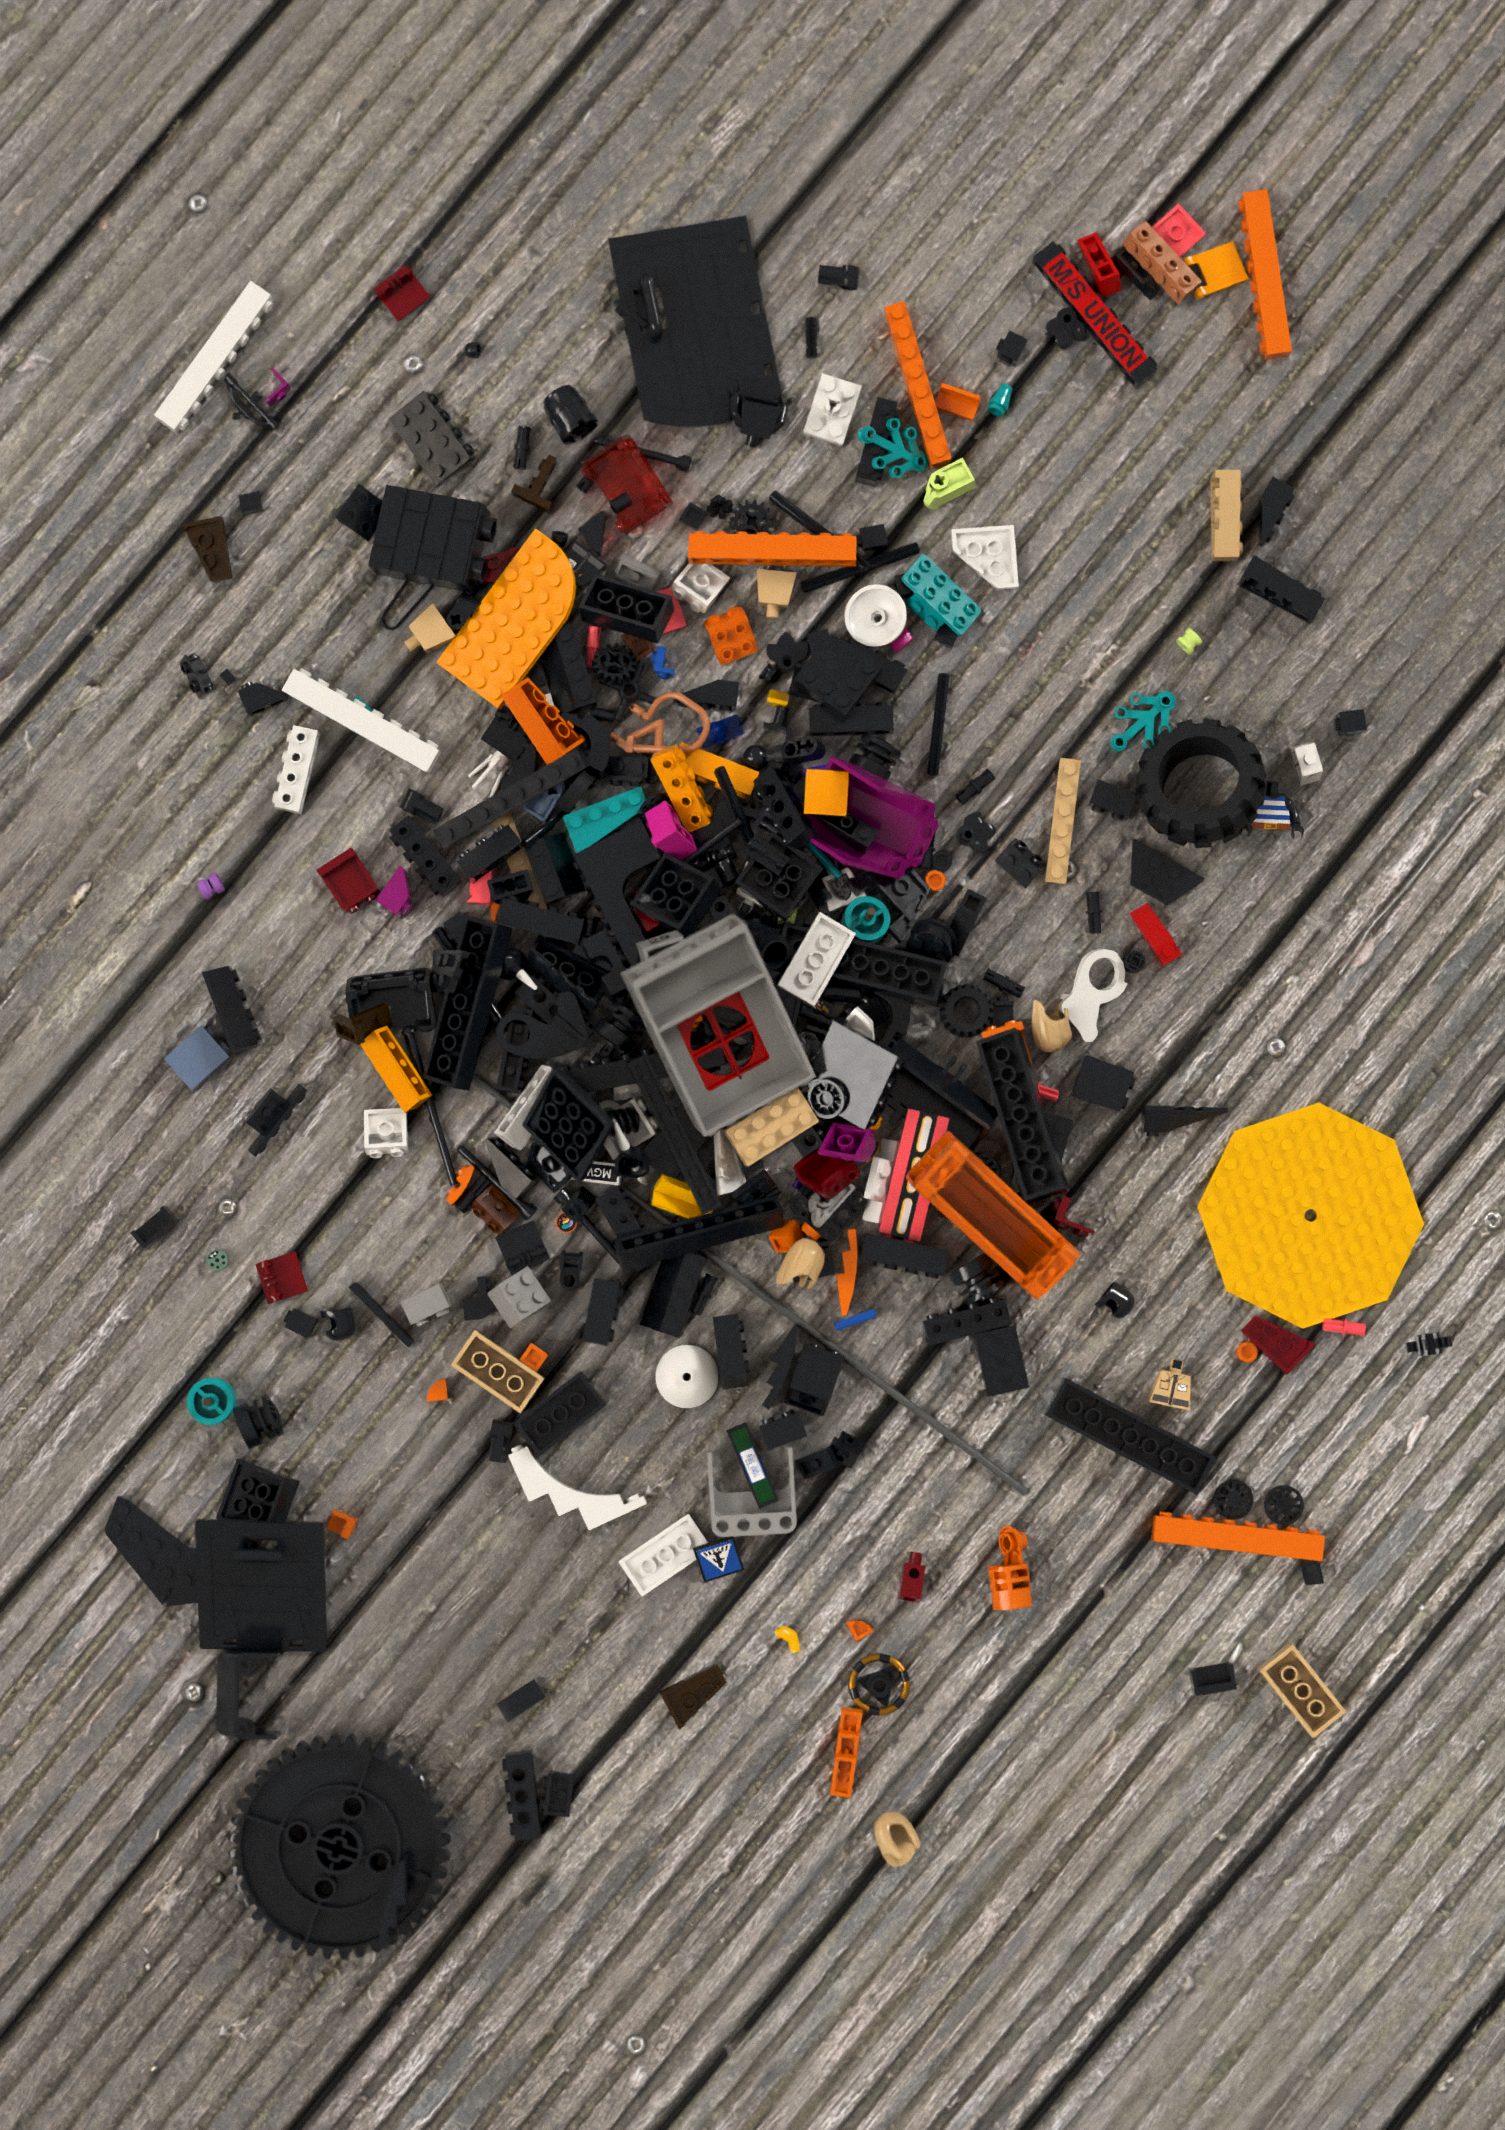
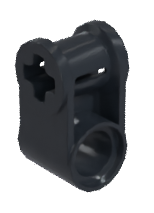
[446,592,481,634]
[560,1250,583,1291]

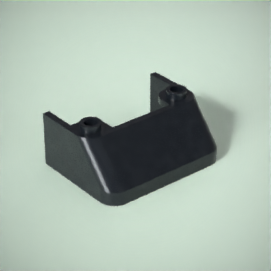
[216,1650,282,1740]

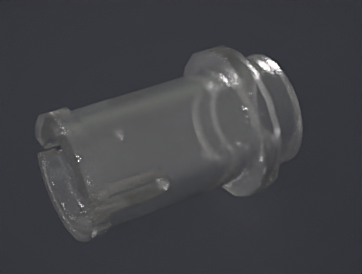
[1306,911,1334,936]

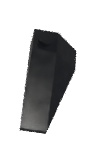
[1141,1105,1228,1137]

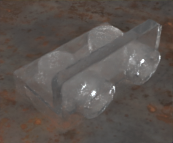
[905,1013,936,1043]
[762,1139,804,1175]

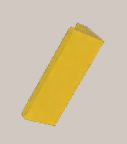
[651,1174,720,1219]

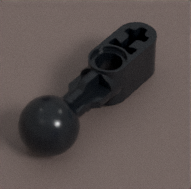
[742,737,826,771]

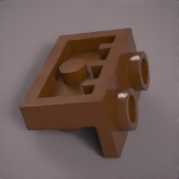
[470,1184,521,1235]

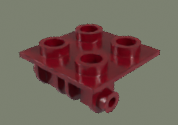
[373,264,431,322]
[255,1251,308,1304]

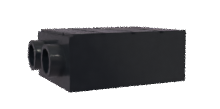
[368,485,497,594]

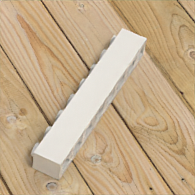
[154,281,273,434]
[282,668,441,774]

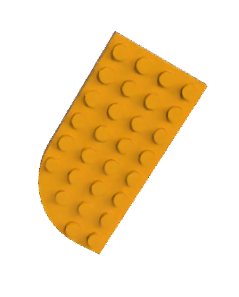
[436,529,576,710]

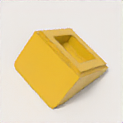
[767,689,790,708]

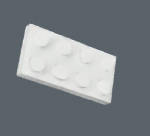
[777,912,856,1007]
[618,1513,708,1596]

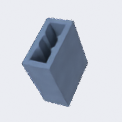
[164,1025,232,1091]

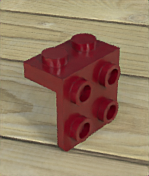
[1050,1196,1095,1237]

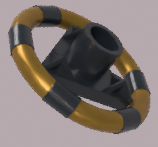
[848,1653,910,1716]

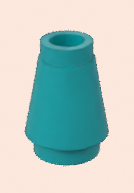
[988,384,1012,416]

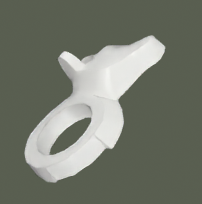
[1058,948,1128,1042]

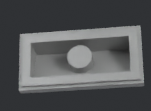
[613,555,661,591]

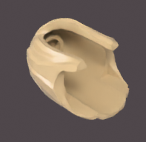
[1031,999,1072,1053]
[776,1238,825,1289]
[874,1812,920,1867]

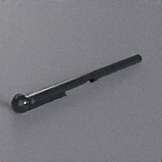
[401,1025,458,1186]

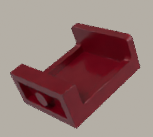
[317,847,381,914]
[793,1147,860,1201]

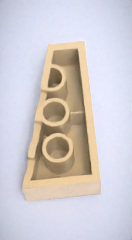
[1210,470,1243,561]

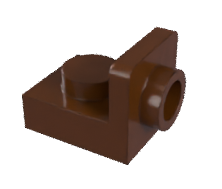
[621,634,655,661]

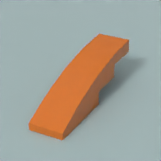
[836,1229,857,1316]
[830,1707,863,1798]

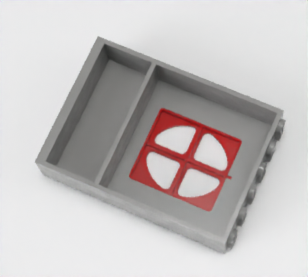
[620,914,816,1137]

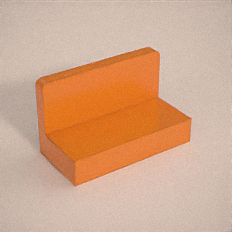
[935,383,981,421]

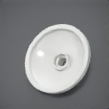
[845,585,907,647]
[656,1345,719,1408]

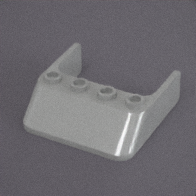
[707,1446,797,1537]

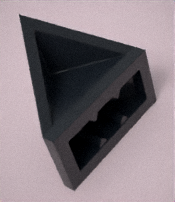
[487,869,533,904]

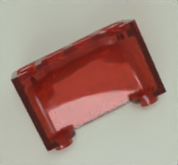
[580,434,673,535]

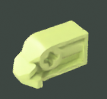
[924,458,976,510]

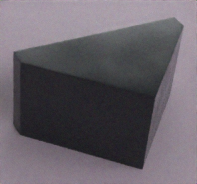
[578,511,606,556]

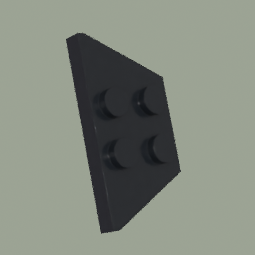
[1130,839,1205,906]
[431,950,470,993]

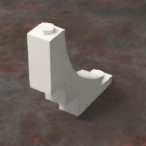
[508,1444,647,1530]

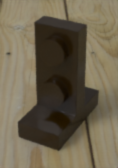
[511,454,557,514]
[333,1003,392,1045]

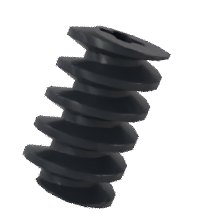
[605,1107,640,1137]

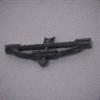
[224,373,279,430]
[522,805,576,847]

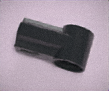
[818,265,860,291]
[399,788,444,825]
[488,1419,514,1463]

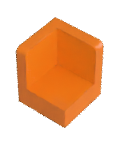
[768,1220,804,1253]
[519,1343,550,1372]
[327,1509,358,1539]

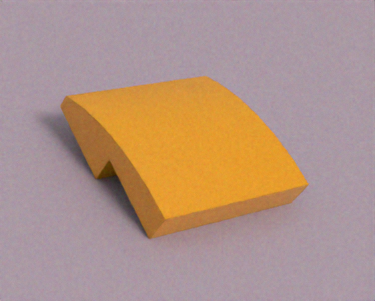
[803,769,849,816]

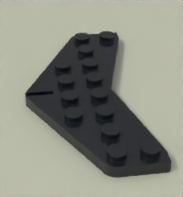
[105,1496,198,1607]

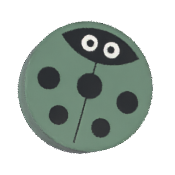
[207,1250,229,1271]

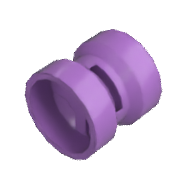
[197,872,225,900]

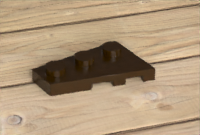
[181,516,233,582]
[660,1662,727,1730]

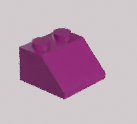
[376,866,413,919]
[818,1122,876,1162]

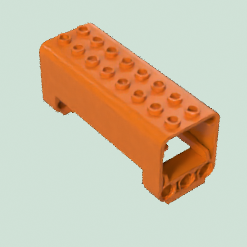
[906,1131,1080,1300]

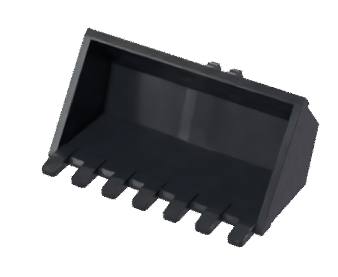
[879,1038,998,1151]

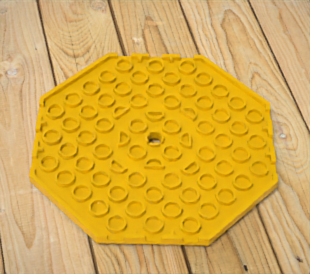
[1197,1103,1424,1329]

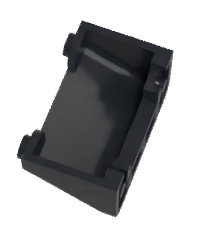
[345,968,437,1038]

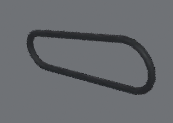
[381,581,434,630]

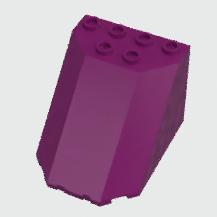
[807,756,939,879]

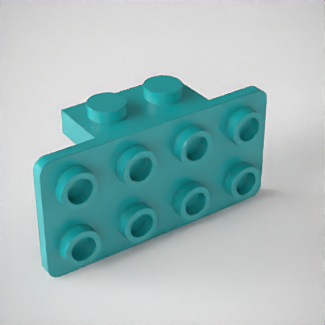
[901,554,981,636]

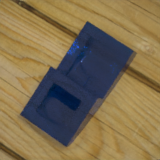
[696,714,745,748]

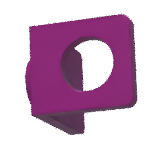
[265,367,291,407]

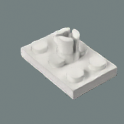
[803,373,862,446]

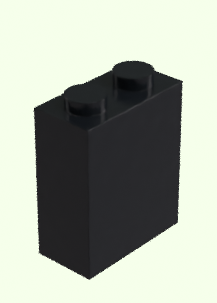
[1071,1055,1136,1113]

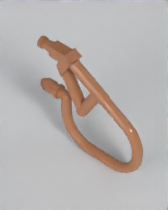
[609,692,710,755]

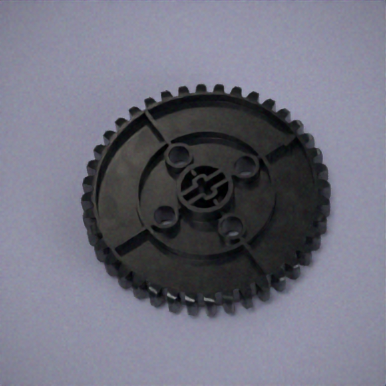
[228,1733,451,1960]

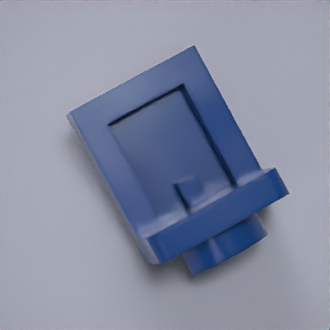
[651,646,675,680]

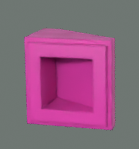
[889,627,913,653]

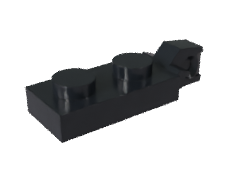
[1111,247,1161,300]

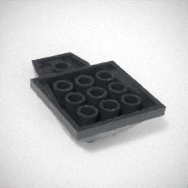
[522,1065,615,1193]

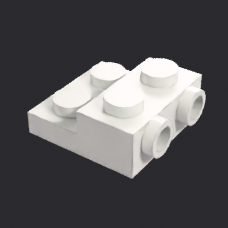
[671,564,730,614]
[364,1108,408,1158]

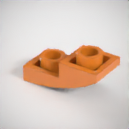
[446,1164,476,1206]

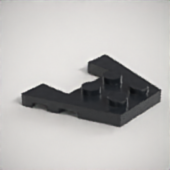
[844,867,931,944]

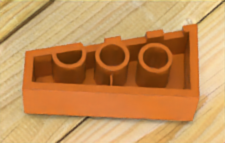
[501,677,587,765]

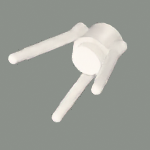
[468,751,509,798]

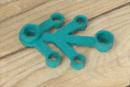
[857,418,928,478]
[1110,691,1176,752]

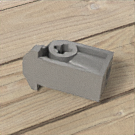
[808,1184,856,1228]

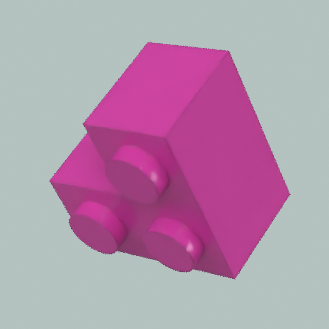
[645,801,697,861]

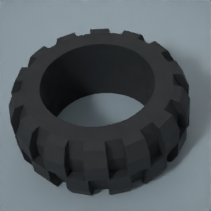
[1136,718,1267,848]

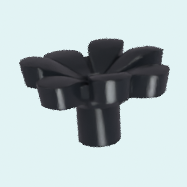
[706,495,733,519]

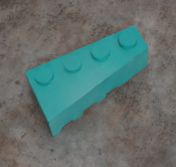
[562,786,648,853]

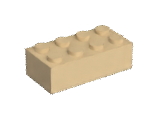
[723,1087,819,1167]
[451,1330,546,1413]
[1256,1642,1346,1738]

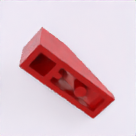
[1077,232,1122,298]
[1129,903,1182,968]

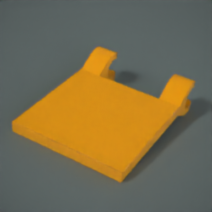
[1183,241,1249,300]

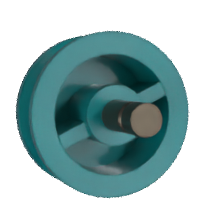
[841,896,890,944]
[187,1378,237,1425]

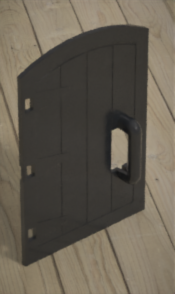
[608,216,782,427]

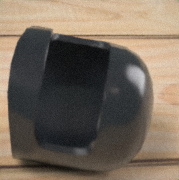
[1094,1281,1135,1319]
[320,1307,355,1341]

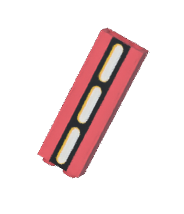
[879,1108,950,1243]

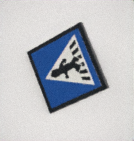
[693,1536,745,1583]

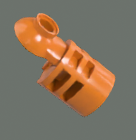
[988,1525,1033,1610]

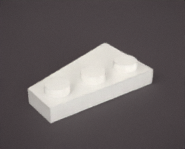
[713,1129,746,1196]

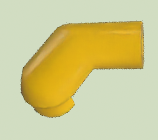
[775,1626,801,1653]

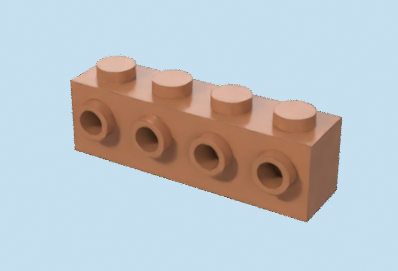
[1122,221,1202,304]

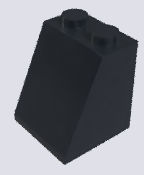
[784,1343,844,1416]

